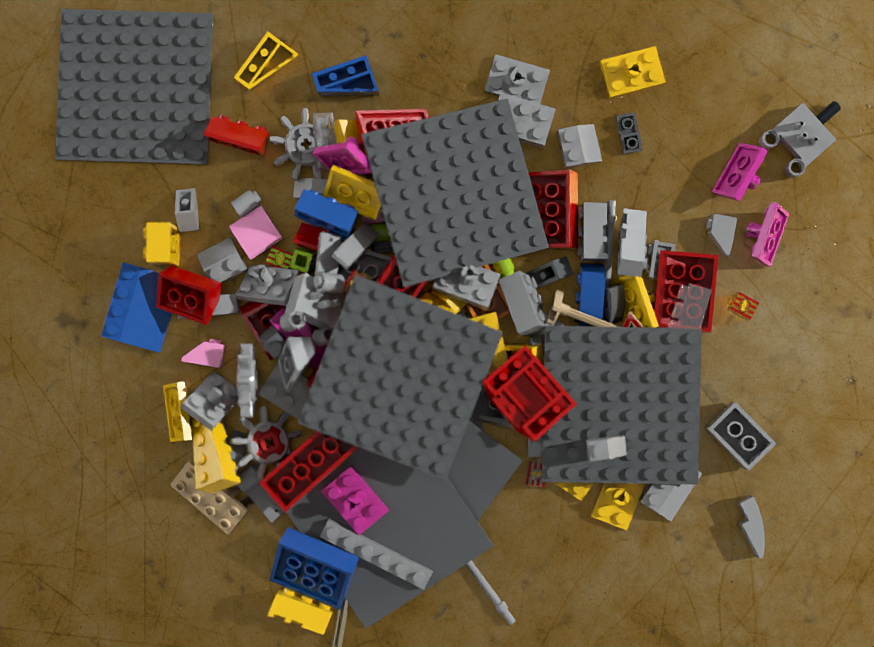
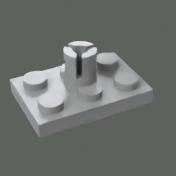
[485,54,550,104]
[235,265,301,306]
[432,265,500,310]
[180,371,239,431]

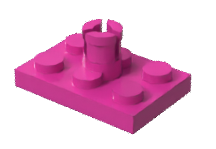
[312,137,372,175]
[712,143,768,201]
[746,202,789,267]
[321,466,389,535]

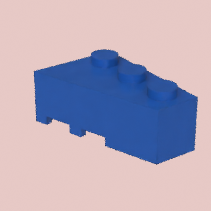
[312,55,379,96]
[294,189,358,242]
[574,263,606,327]

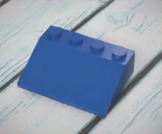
[101,262,172,353]
[270,528,359,610]

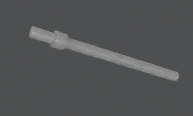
[603,200,617,315]
[465,560,516,625]

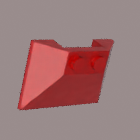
[482,345,577,442]

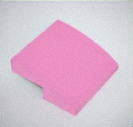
[229,205,283,260]

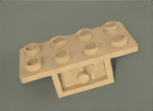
[171,460,248,534]

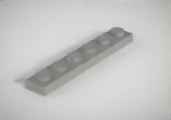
[320,518,433,590]

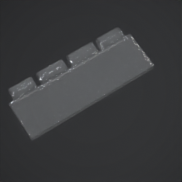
[668,283,712,329]

